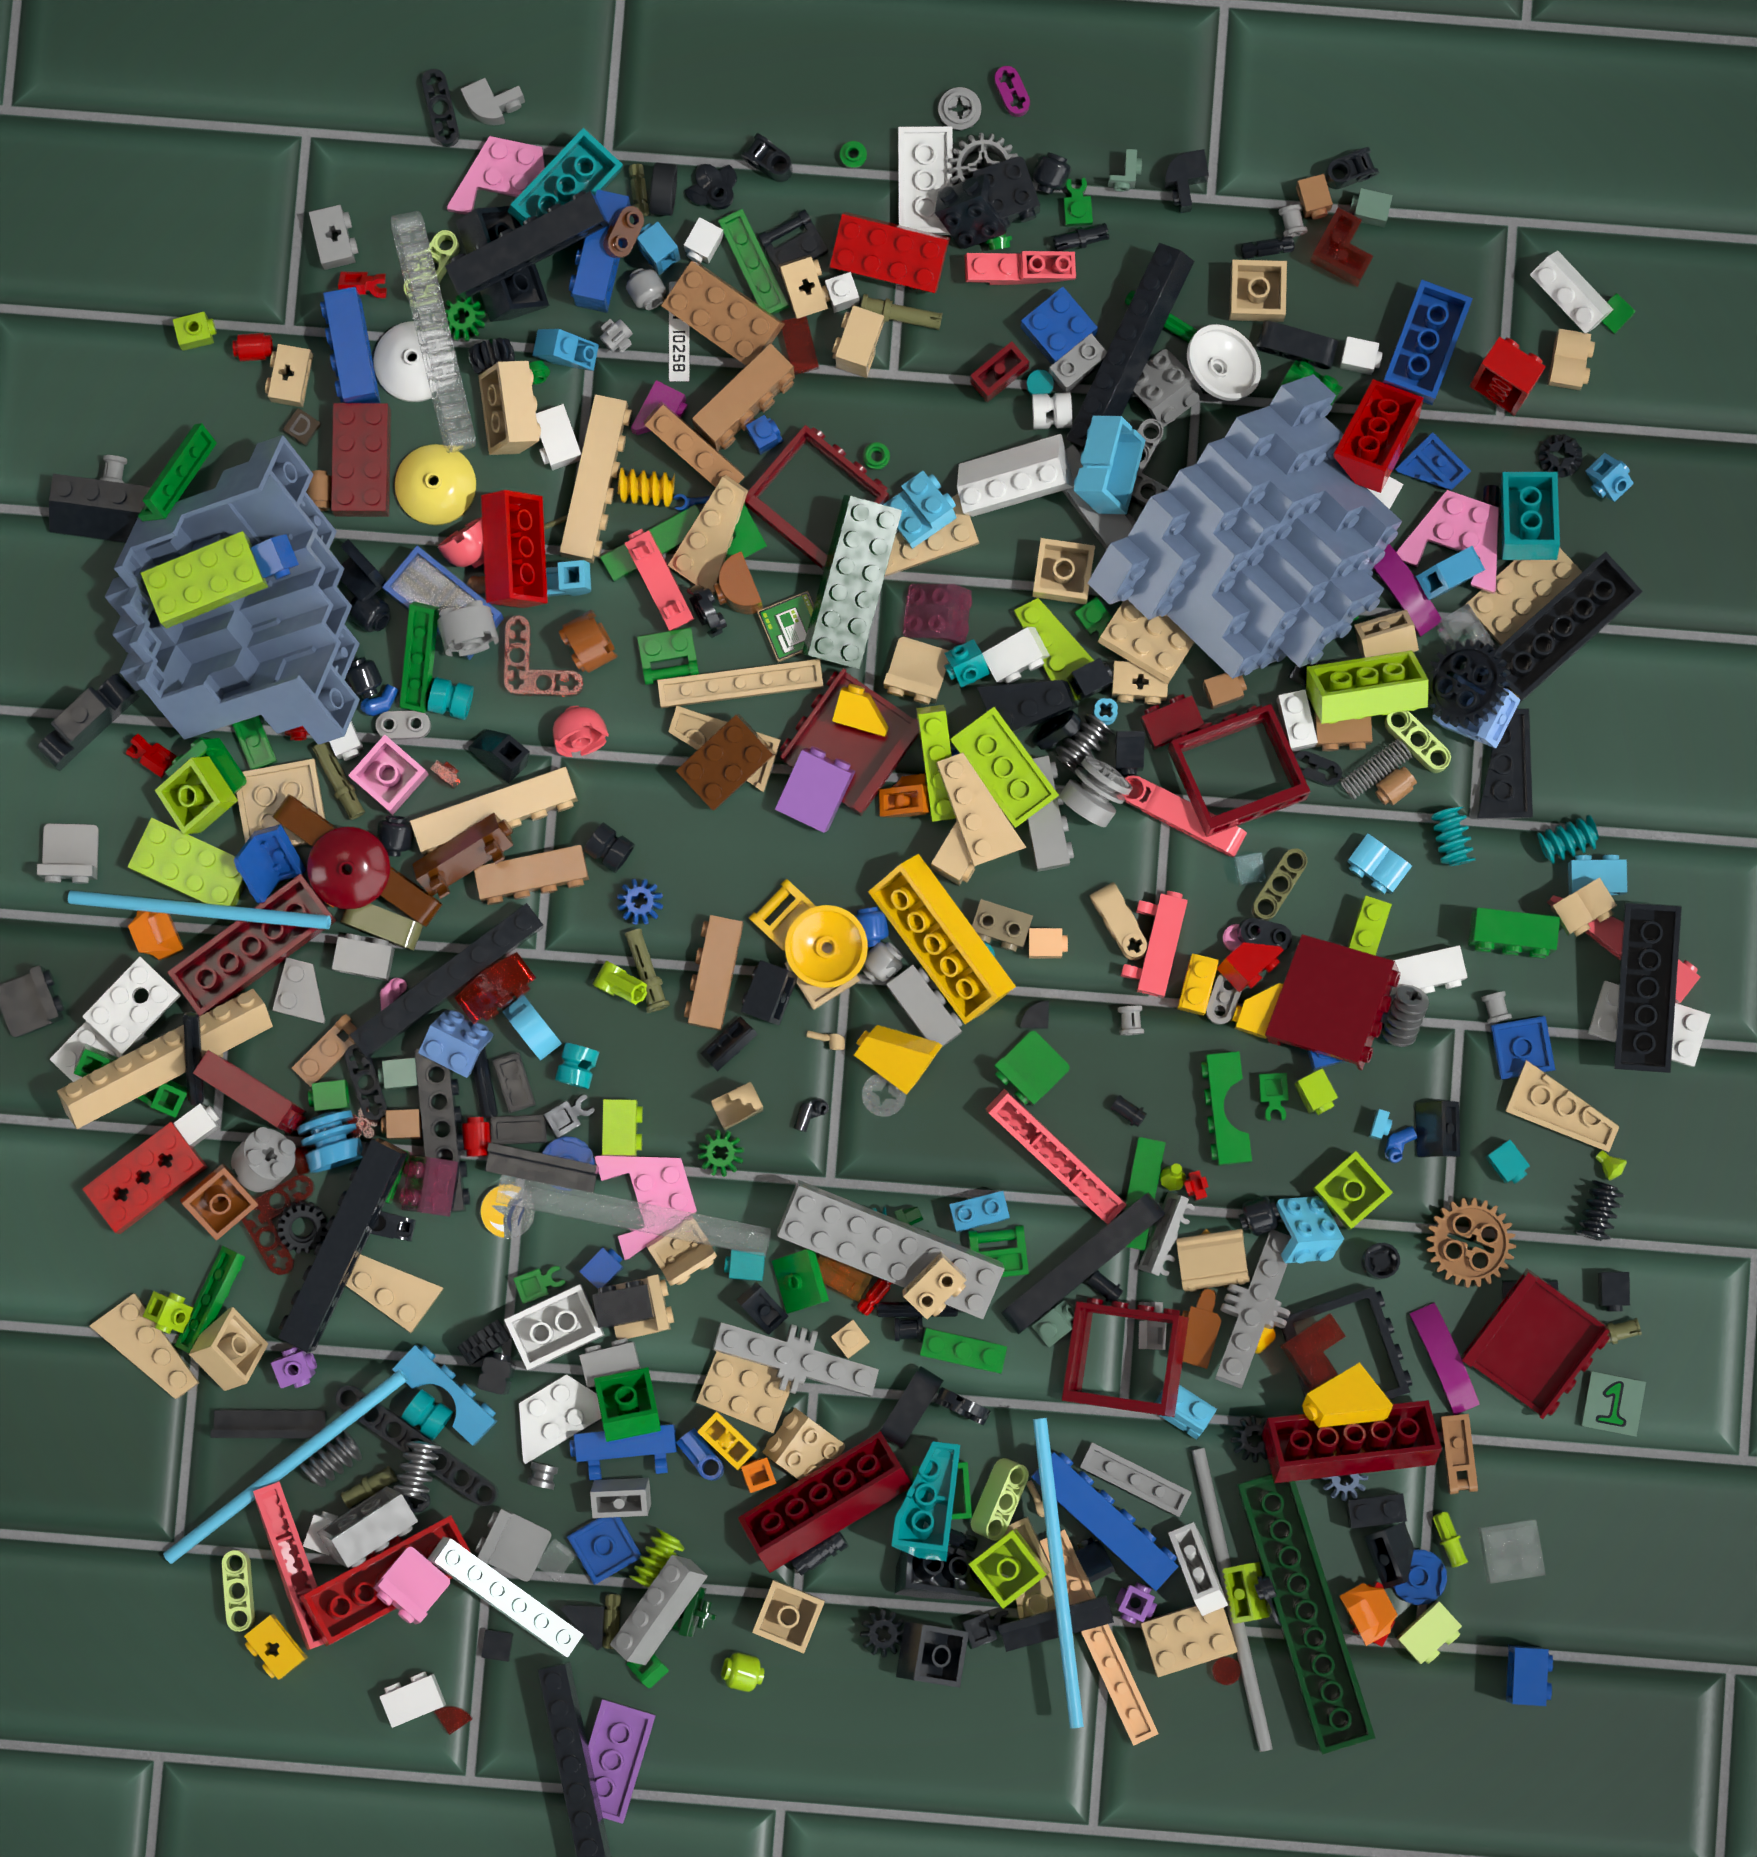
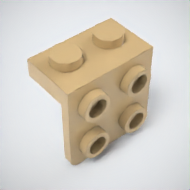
[884,637,948,705]
[646,1216,717,1286]
[614,1274,674,1340]
[762,1408,845,1480]

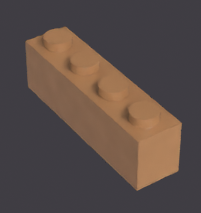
[643,401,745,487]
[474,845,589,905]
[684,915,744,1031]

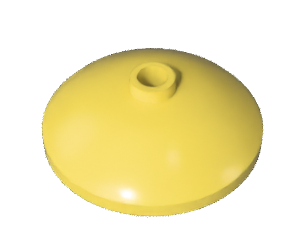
[395,444,476,526]

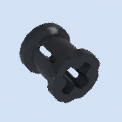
[895,1317,923,1342]
[404,1493,430,1513]

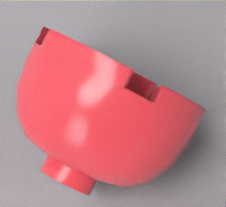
[438,517,484,568]
[553,706,609,757]

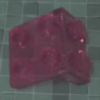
[903,584,972,644]
[399,1156,458,1217]

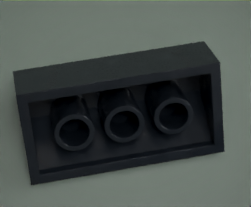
[456,206,550,322]
[49,474,151,543]

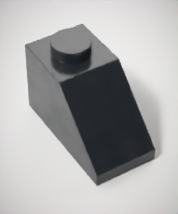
[1115,731,1145,776]
[1364,1522,1414,1589]
[1075,1537,1115,1583]

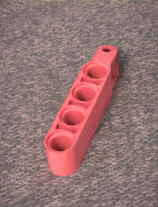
[1122,775,1247,858]

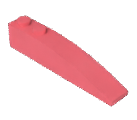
[1547,895,1701,1004]
[985,1089,1127,1225]
[253,1482,324,1650]

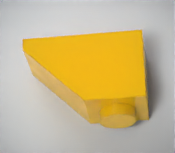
[832,684,889,736]
[1232,983,1283,1039]

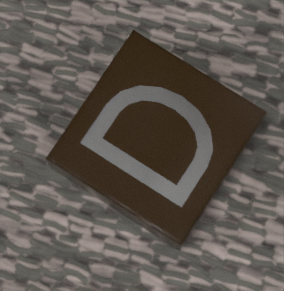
[283,408,321,446]

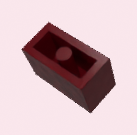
[970,341,1029,403]
[1140,694,1204,750]

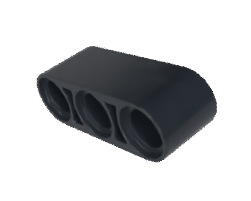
[1256,321,1339,370]
[880,1366,944,1449]

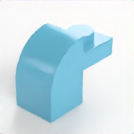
[546,560,591,597]
[502,995,562,1061]

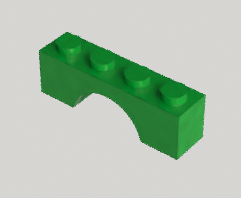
[74,1043,187,1118]
[1201,1051,1252,1166]

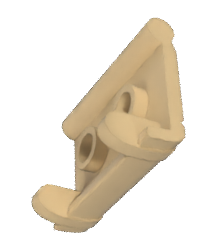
[1176,1229,1250,1292]

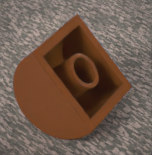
[713,551,763,615]
[180,1163,259,1241]

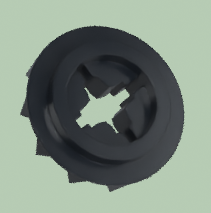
[1539,434,1583,478]

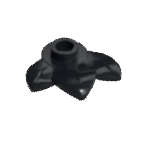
[685,164,737,210]
[1254,1575,1282,1626]

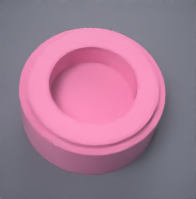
[1222,924,1242,952]

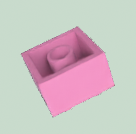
[348,735,429,815]

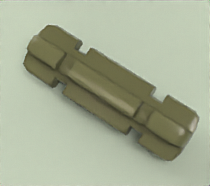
[629,164,649,217]
[603,1594,621,1649]

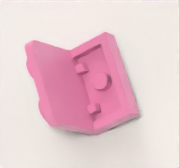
[373,1547,450,1625]

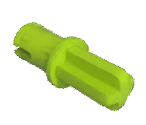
[1433,1512,1468,1568]

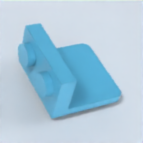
[1276,1196,1344,1263]

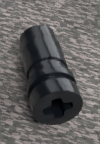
[791,1531,849,1576]

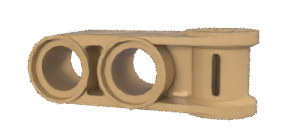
[1089,882,1147,961]

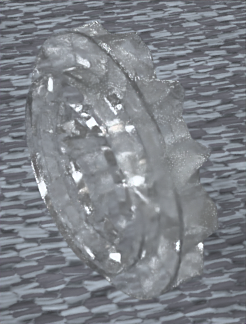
[862,1074,906,1117]

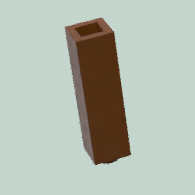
[412,813,513,899]

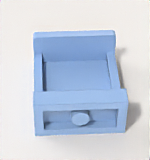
[1433,674,1520,748]

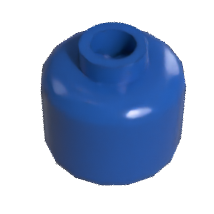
[854,907,889,947]

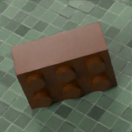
[676,714,776,811]

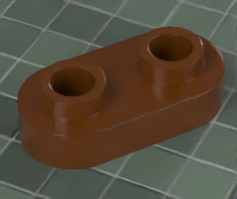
[603,206,644,258]

